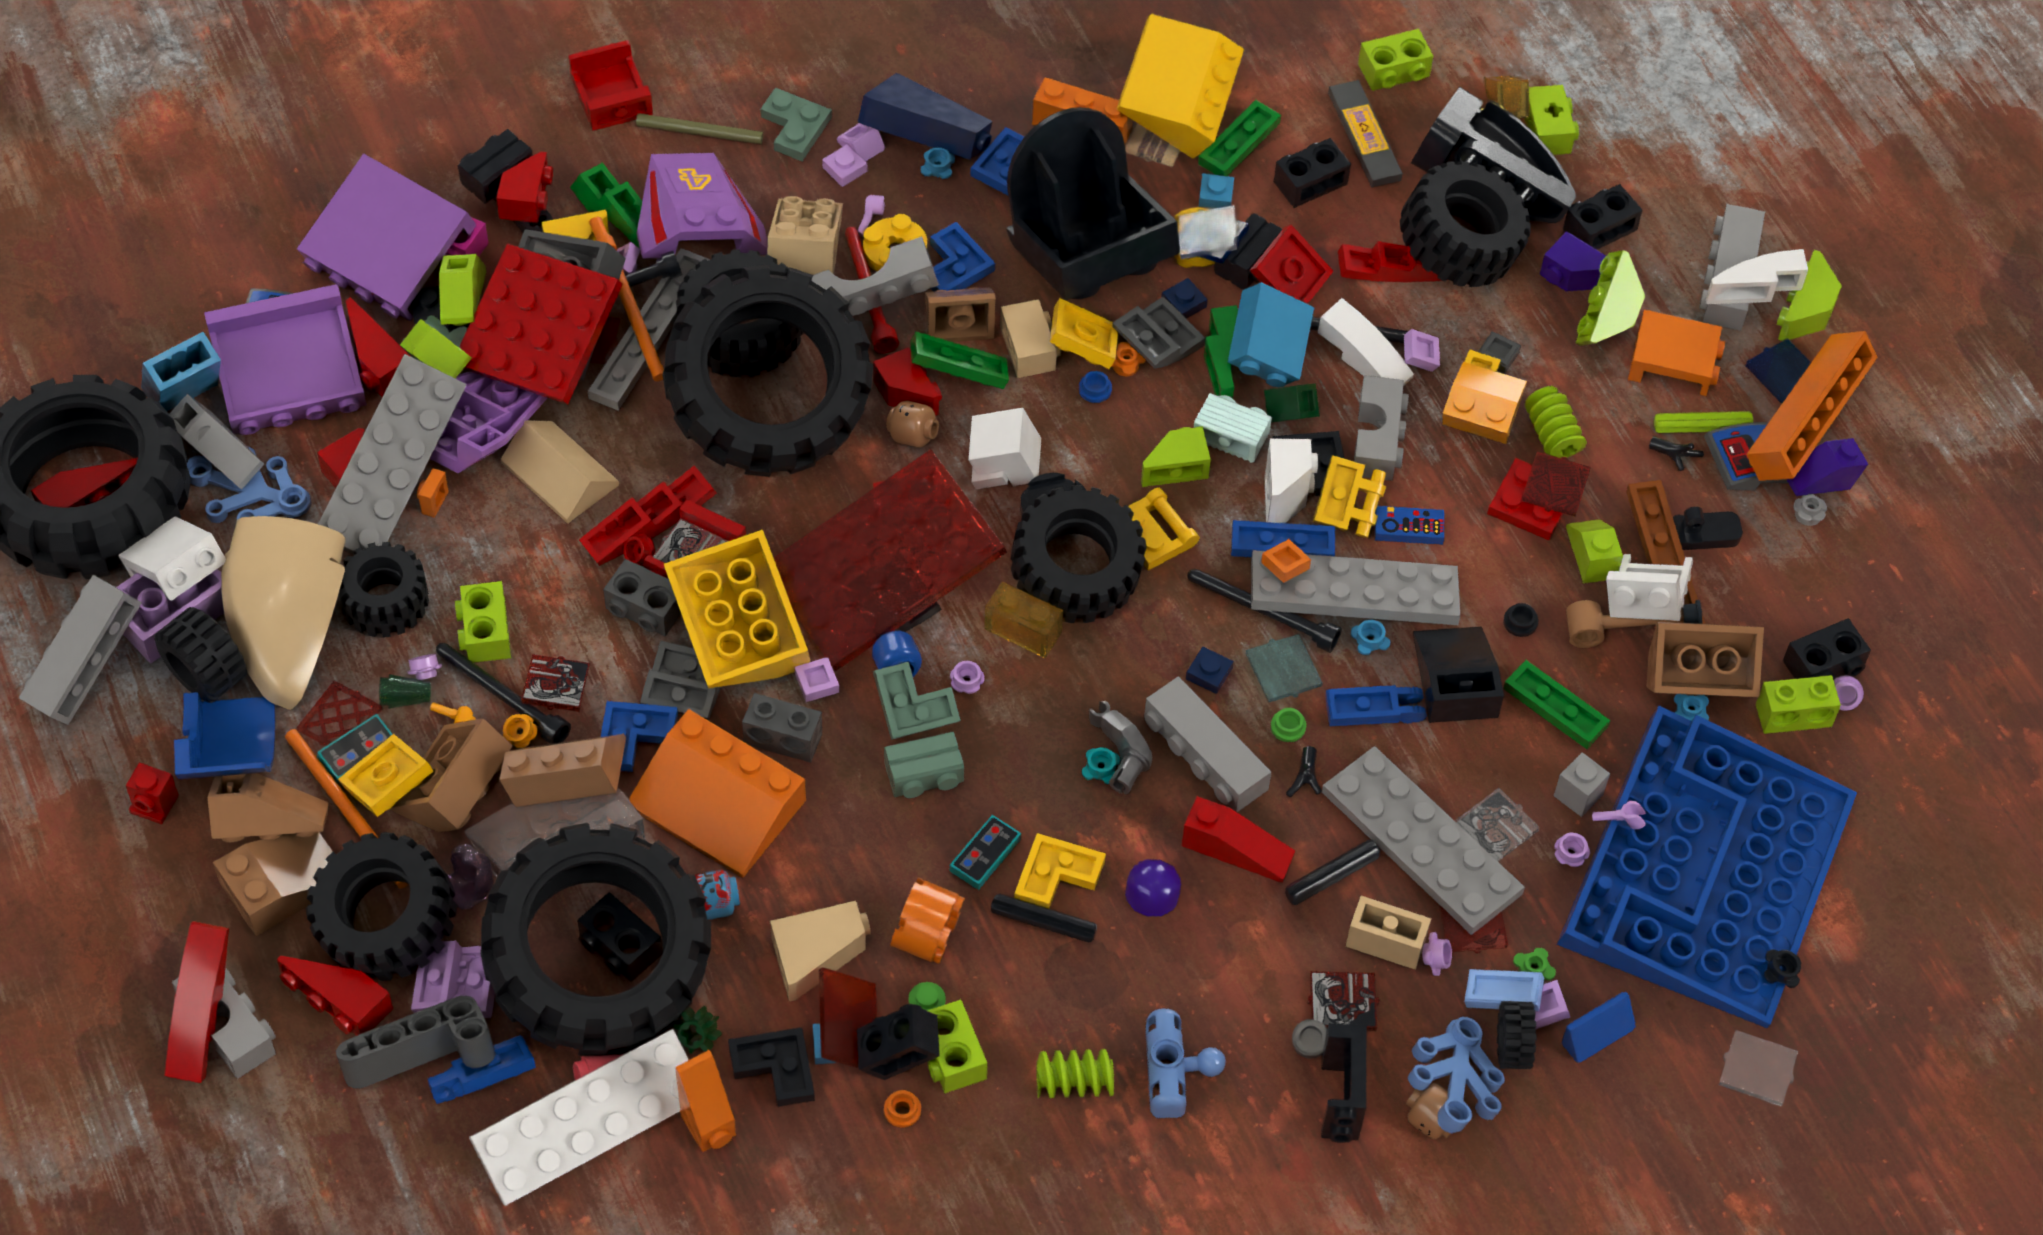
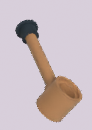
[1566,600,1702,648]

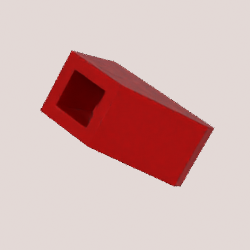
[496,151,553,223]
[873,347,942,416]

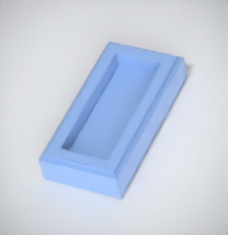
[1464,969,1544,1011]

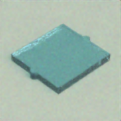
[1246,634,1323,703]

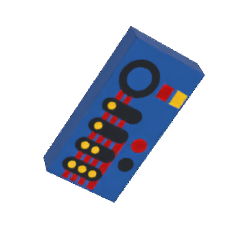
[1375,506,1444,545]

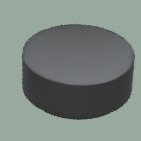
[1292,1019,1327,1059]

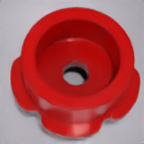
[623,533,655,566]

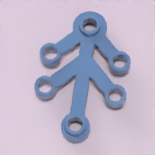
[187,447,311,523]
[1408,1017,1505,1133]

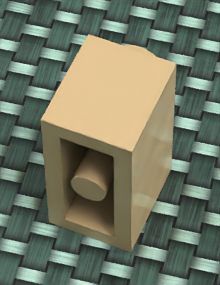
[1000,299,1061,378]
[1346,896,1431,970]

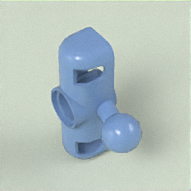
[1145,1008,1226,1118]

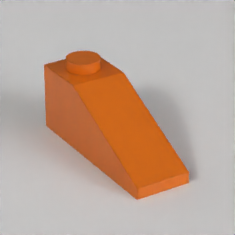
[675,1050,736,1152]

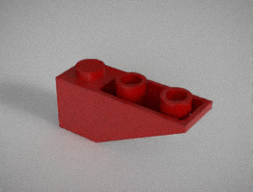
[31,458,138,508]
[277,955,393,1036]

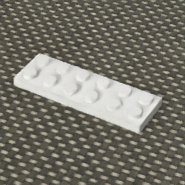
[469,1029,689,1206]

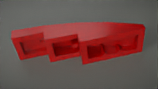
[1337,241,1442,283]
[579,465,717,566]
[165,921,229,1083]

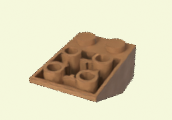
[207,773,329,842]

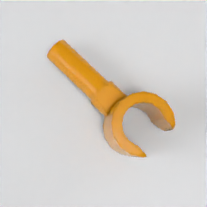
[430,702,476,723]

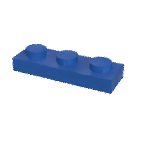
[1231,520,1335,557]

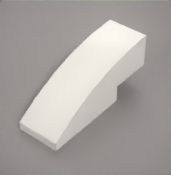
[1706,249,1808,304]
[1318,298,1414,386]

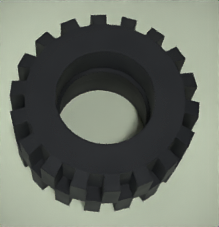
[339,542,429,638]
[154,607,247,703]

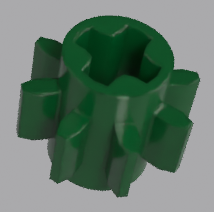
[673,1006,722,1054]

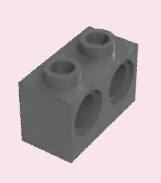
[603,559,681,636]
[742,693,822,763]

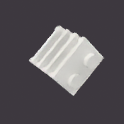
[1606,554,1693,621]

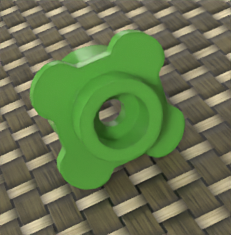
[1513,948,1556,981]

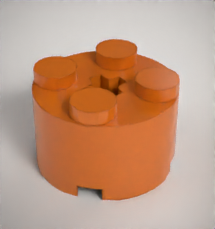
[890,878,965,964]

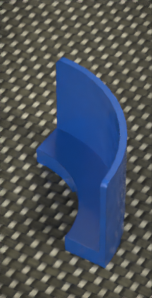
[174,692,275,779]

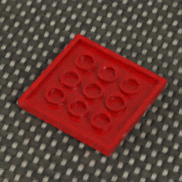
[459,243,623,404]

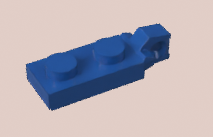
[428,1035,536,1104]

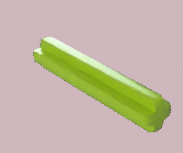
[1654,411,1754,433]

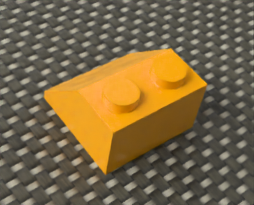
[1442,362,1527,444]

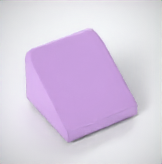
[836,123,885,162]

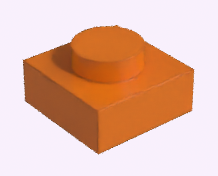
[417,468,449,518]
[1261,539,1311,583]

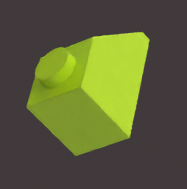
[1141,427,1211,487]
[1566,519,1623,584]

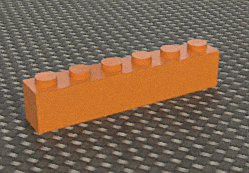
[1746,331,1878,481]

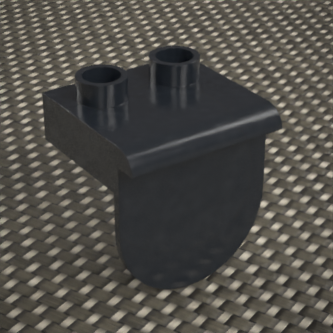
[1006,107,1180,300]

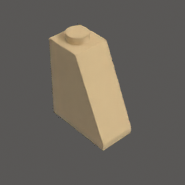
[770,901,871,1002]

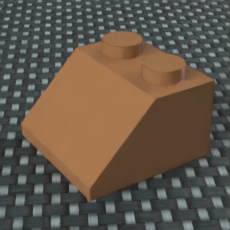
[925,287,995,342]

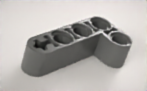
[336,996,496,1088]

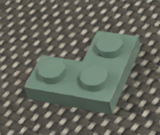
[761,87,832,161]
[873,662,961,740]

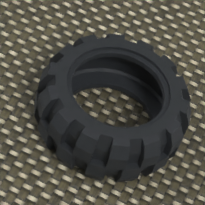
[663,265,873,477]
[0,375,191,579]
[480,823,711,1055]

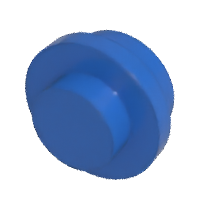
[1079,371,1112,403]

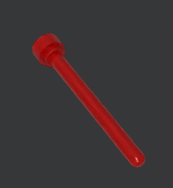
[845,227,899,354]

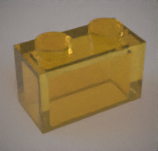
[984,581,1063,658]

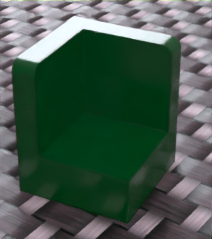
[1264,383,1320,423]

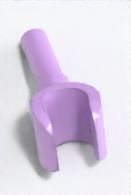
[857,195,885,237]
[1592,801,1646,830]

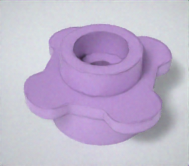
[1422,932,1452,976]

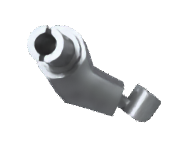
[1089,701,1152,794]

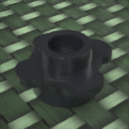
[1764,949,1801,988]

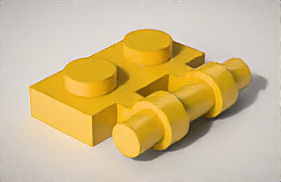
[1313,455,1386,538]

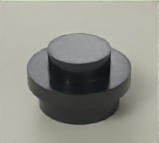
[1503,603,1539,637]

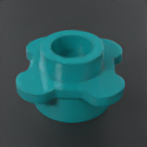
[1082,748,1121,784]

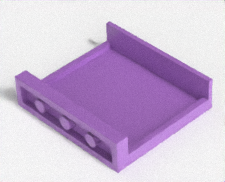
[297,154,476,321]
[204,284,366,435]

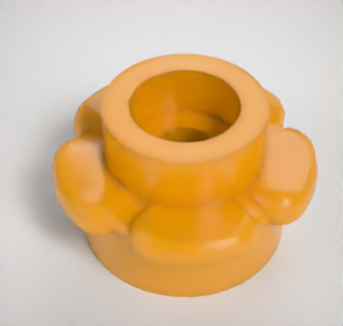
[503,714,537,748]

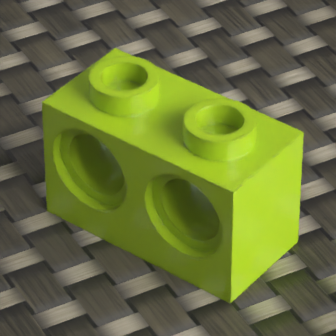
[1358,29,1433,91]
[455,581,511,663]
[1756,675,1841,734]
[927,1000,987,1093]

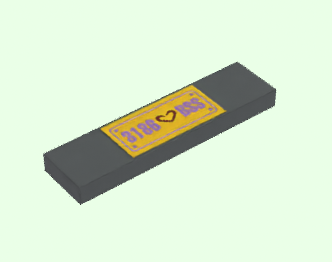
[1328,80,1403,188]

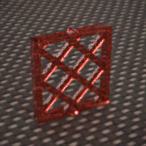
[296,681,383,746]

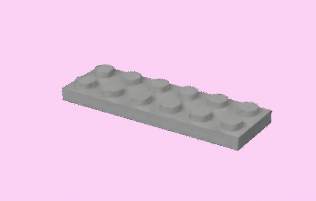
[318,354,467,555]
[1251,550,1460,625]
[1322,746,1525,935]

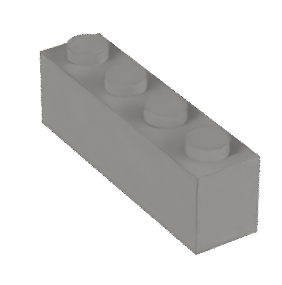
[1699,204,1765,331]
[19,575,142,725]
[1144,676,1271,812]

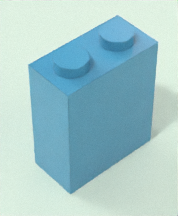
[1228,282,1314,387]
[141,332,221,411]

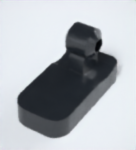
[1673,507,1743,550]

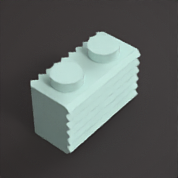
[1194,393,1272,463]

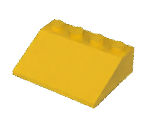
[1116,14,1244,159]
[664,530,811,689]

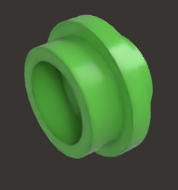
[1271,708,1306,742]
[909,982,946,1010]

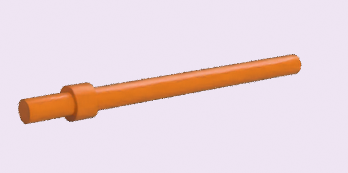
[589,216,664,381]
[285,729,409,889]

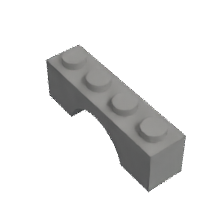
[811,237,939,316]

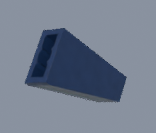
[858,73,993,160]

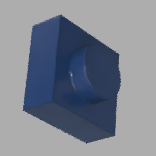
[1162,278,1208,319]
[1186,647,1234,694]

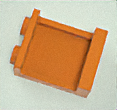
[1628,309,1725,396]

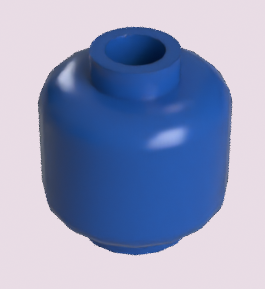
[872,631,922,677]

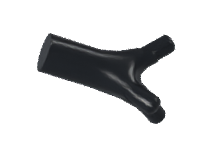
[1649,436,1704,471]
[1286,746,1322,797]

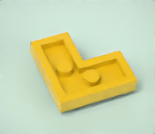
[1014,833,1106,909]

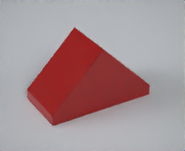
[317,428,365,488]

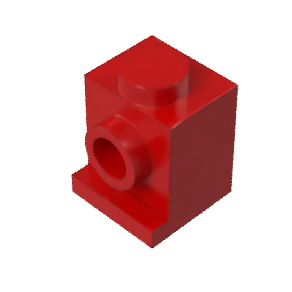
[125,762,179,824]

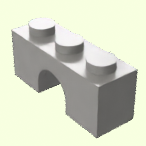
[1354,375,1409,481]
[172,967,276,1079]

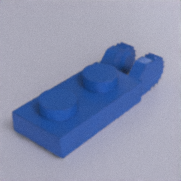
[1325,685,1427,726]

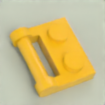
[1128,487,1200,571]

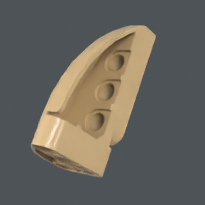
[221,516,346,710]

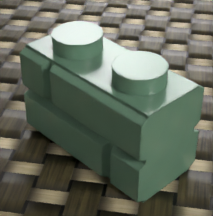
[884,732,964,798]

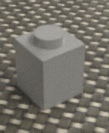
[1554,752,1610,817]

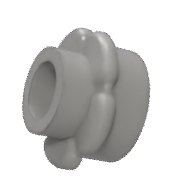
[1793,494,1827,526]

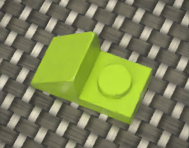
[400,319,471,379]

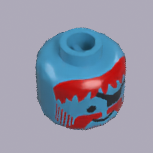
[695,870,740,920]

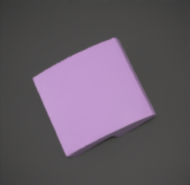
[411,941,495,1018]

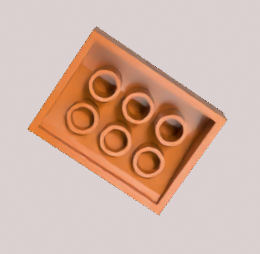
[626,709,806,878]

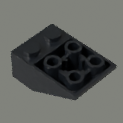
[1413,626,1504,723]

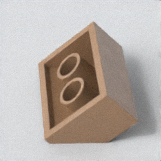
[1646,622,1764,697]
[391,718,513,832]
[499,733,626,807]

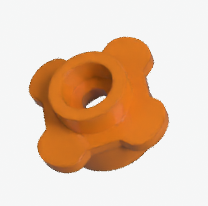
[1111,342,1146,376]

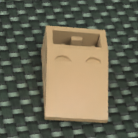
[767,196,843,275]

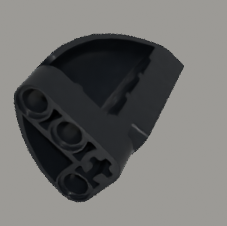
[1411,87,1576,223]

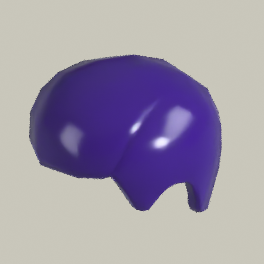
[1125,859,1181,916]

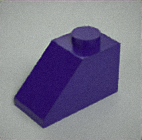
[1540,231,1606,291]
[1786,438,1868,496]

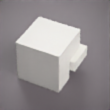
[968,408,1041,489]

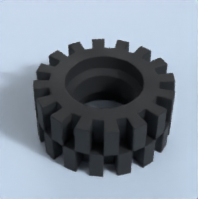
[1497,1001,1536,1069]

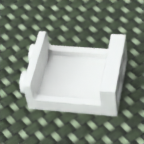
[118,516,226,600]

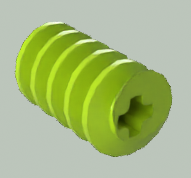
[1525,386,1587,460]
[1036,1049,1114,1099]

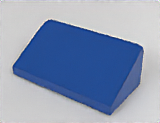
[1561,992,1635,1063]

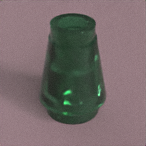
[379,674,431,709]

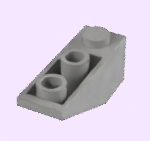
[169,394,264,489]

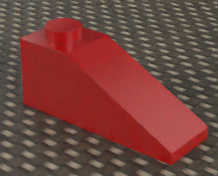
[345,297,411,397]
[1181,796,1295,883]

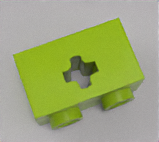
[1522,85,1579,155]

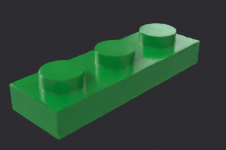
[1198,100,1281,176]
[910,331,1009,389]
[1503,660,1610,749]

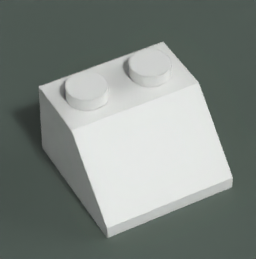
[1264,439,1318,523]

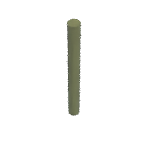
[636,113,764,144]

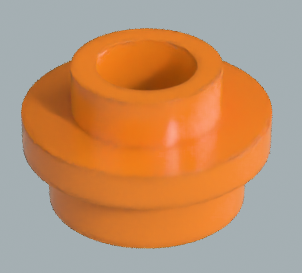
[884,1090,921,1128]

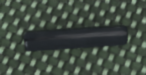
[1285,840,1380,905]
[991,894,1097,943]

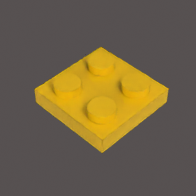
[1050,298,1118,369]
[338,734,434,817]

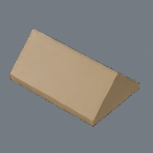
[501,420,619,524]

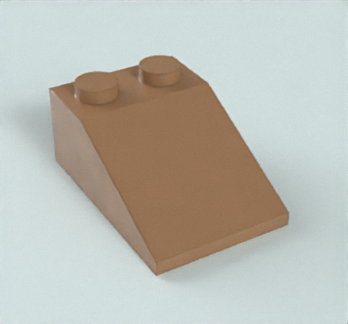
[213,832,333,936]

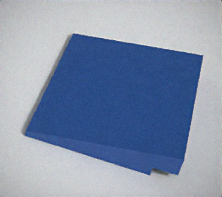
[1556,706,1857,1028]

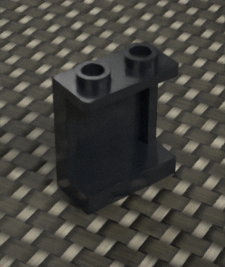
[1321,1023,1366,1143]

